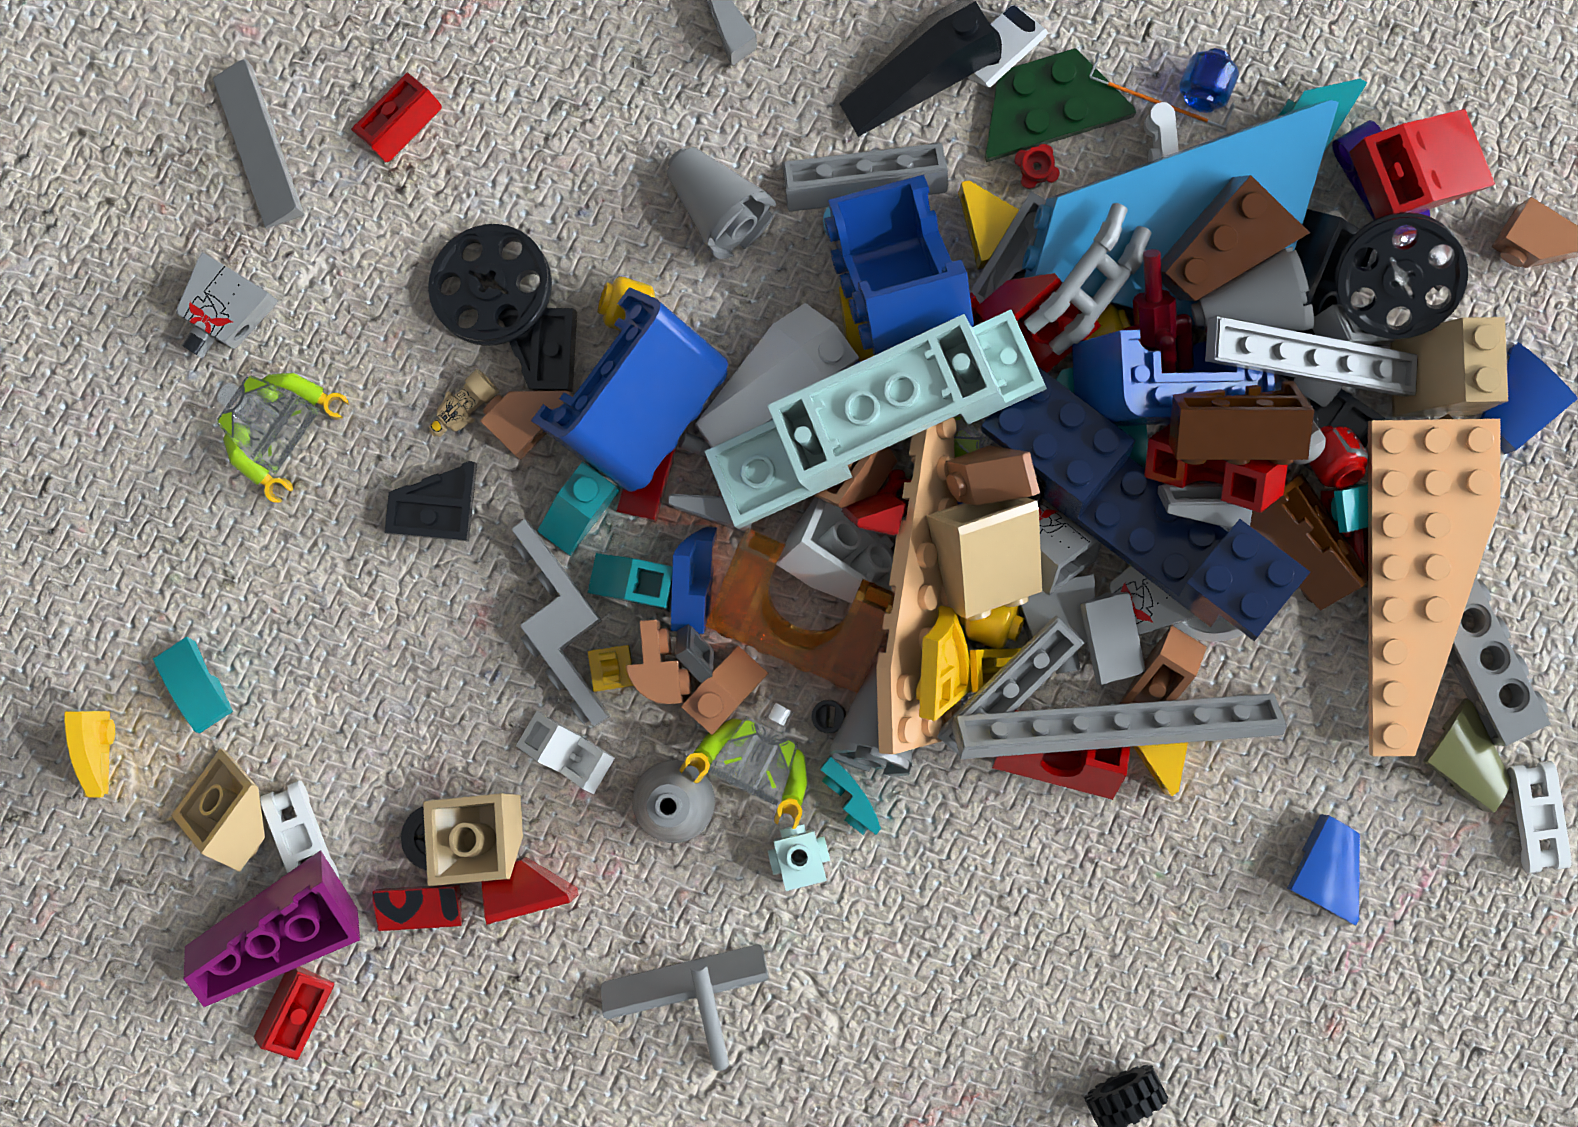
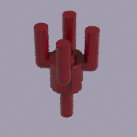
[1122,249,1194,373]

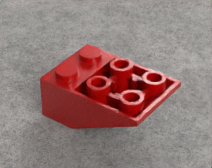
[1349,109,1495,219]

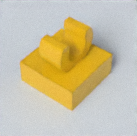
[587,645,634,692]

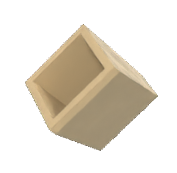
[1390,317,1508,417]
[926,497,1042,620]

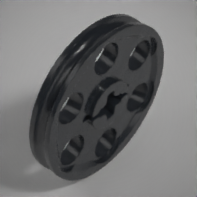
[1335,212,1468,339]
[428,224,552,346]

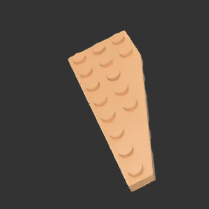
[876,417,961,754]
[1368,419,1500,756]

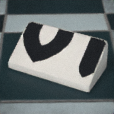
[968,5,1048,87]

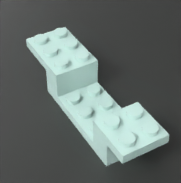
[705,310,1047,529]

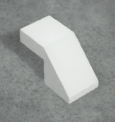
[516,711,615,794]

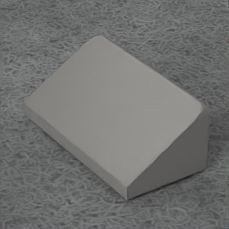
[1080,592,1145,685]

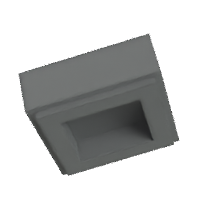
[675,624,714,683]

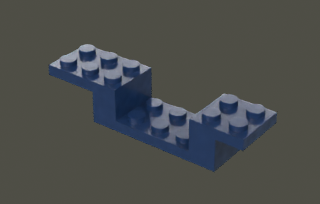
[981,366,1310,641]

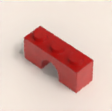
[1145,424,1288,513]
[992,710,1130,800]

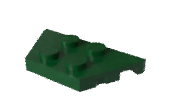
[985,48,1136,163]

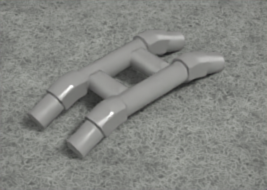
[1024,203,1151,355]

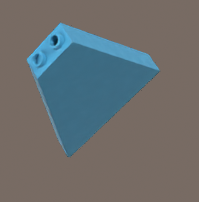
[1022,100,1339,331]

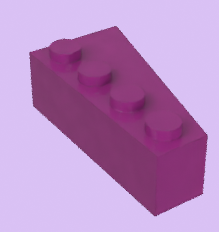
[183,850,360,1007]

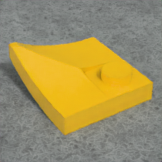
[916,605,971,721]
[64,711,115,798]

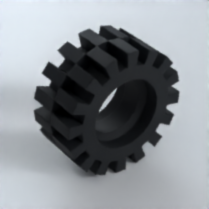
[1084,1065,1169,1127]

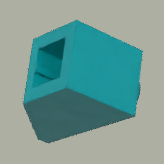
[587,553,673,610]

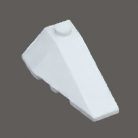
[695,303,859,448]
[776,497,895,616]

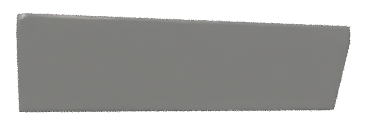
[213,58,305,229]
[782,143,948,211]
[937,615,1084,760]
[601,944,769,1020]

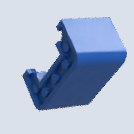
[824,174,974,356]
[531,287,728,492]
[1072,330,1275,426]

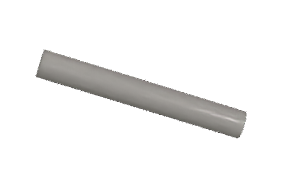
[690,960,729,1071]

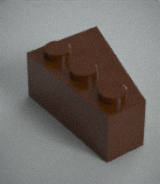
[1161,175,1310,301]
[1169,381,1314,465]
[1250,473,1368,611]

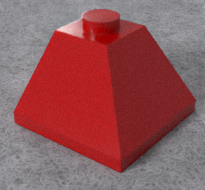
[975,273,1102,373]
[481,857,579,925]

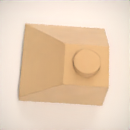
[171,748,265,872]
[423,793,523,886]

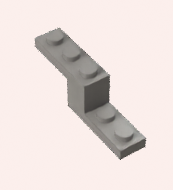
[512,519,611,726]

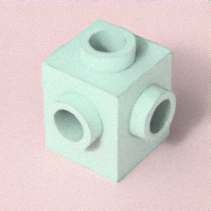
[768,824,830,891]

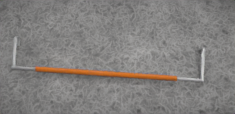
[1089,52,1235,129]

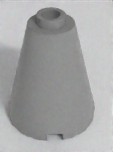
[667,147,776,259]
[1191,247,1314,334]
[830,662,912,776]
[632,760,715,843]

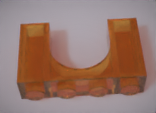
[705,528,895,693]

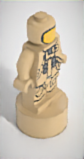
[429,368,499,437]

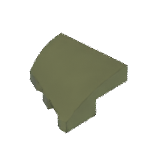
[1423,698,1511,813]

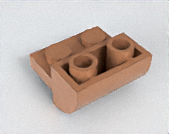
[626,620,692,704]

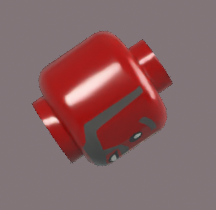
[1308,426,1369,489]

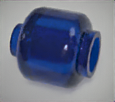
[1179,48,1239,113]

